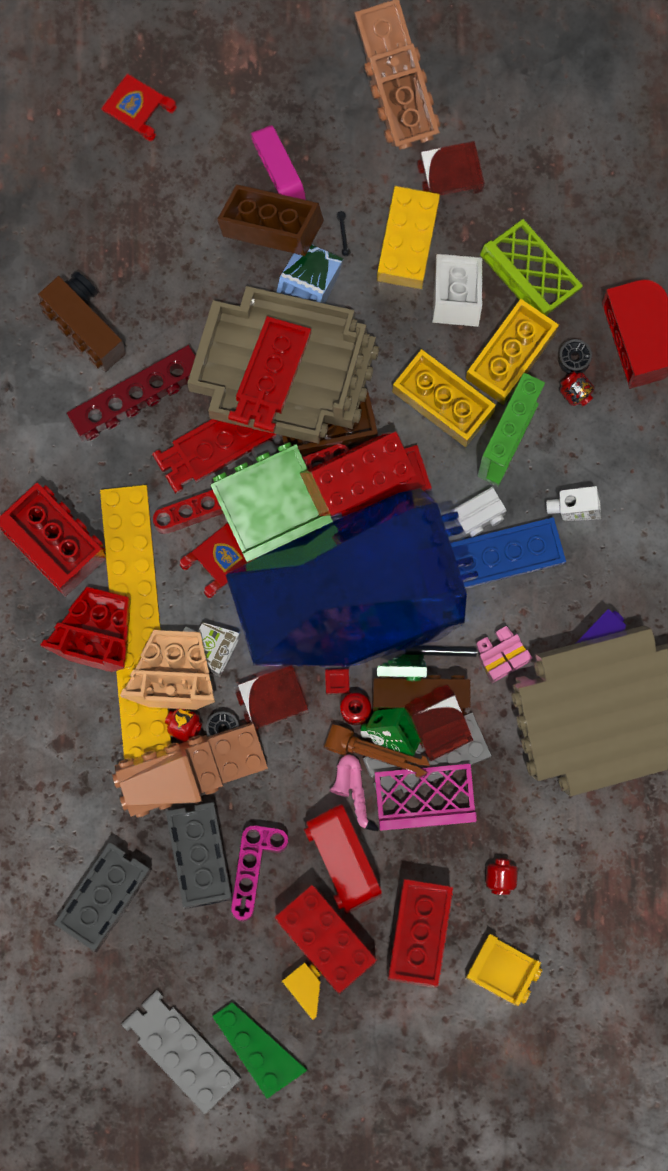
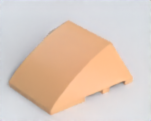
[120,630,215,710]

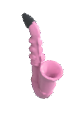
[330,754,379,831]

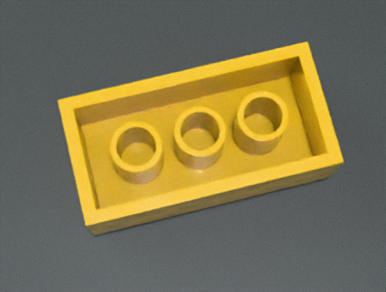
[377,186,440,289]
[466,299,559,405]
[392,349,496,448]

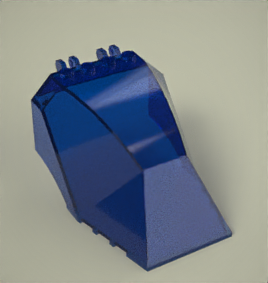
[226,488,479,668]

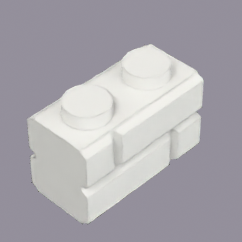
[451,487,506,538]

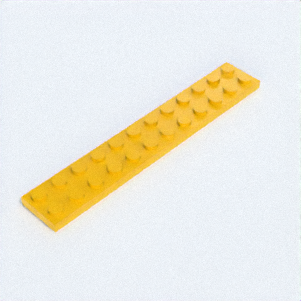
[100,485,171,759]

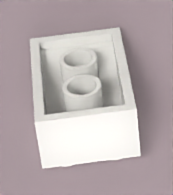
[432,254,482,326]

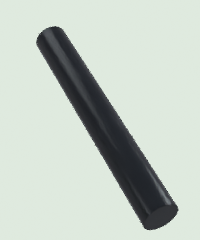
[405,645,477,657]

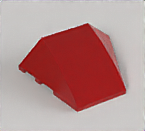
[40,587,130,672]

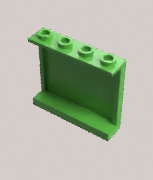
[478,373,545,487]
[210,442,333,562]

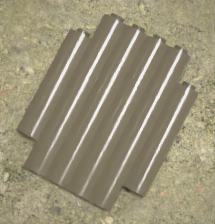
[188,286,379,444]
[512,625,668,797]

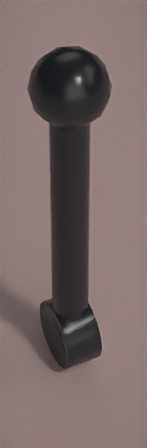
[337,211,351,257]

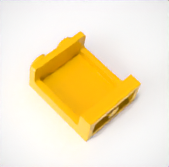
[466,934,543,1006]

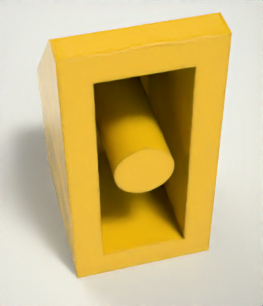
[282,963,321,1020]

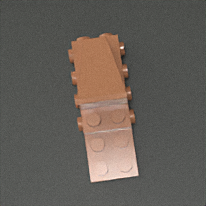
[354,0,440,150]
[112,722,268,817]

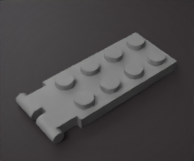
[363,712,491,802]
[121,990,241,1114]

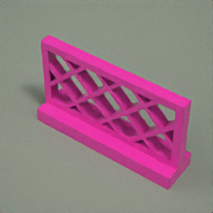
[374,764,477,831]

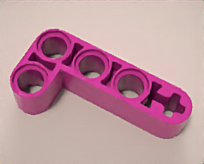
[251,125,306,200]
[231,826,288,921]

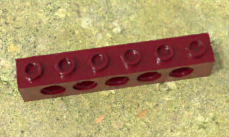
[66,345,196,442]

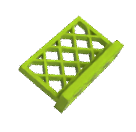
[480,219,583,316]

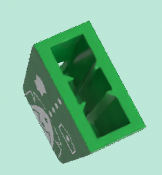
[361,708,422,756]

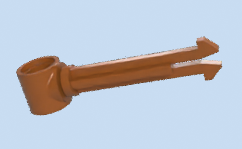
[324,724,430,778]

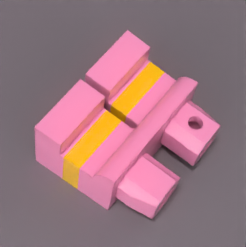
[476,626,532,684]

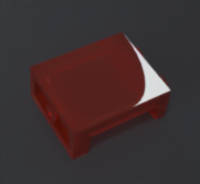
[417,141,484,195]
[235,665,308,732]
[405,685,473,762]

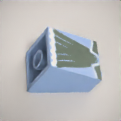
[276,244,344,304]

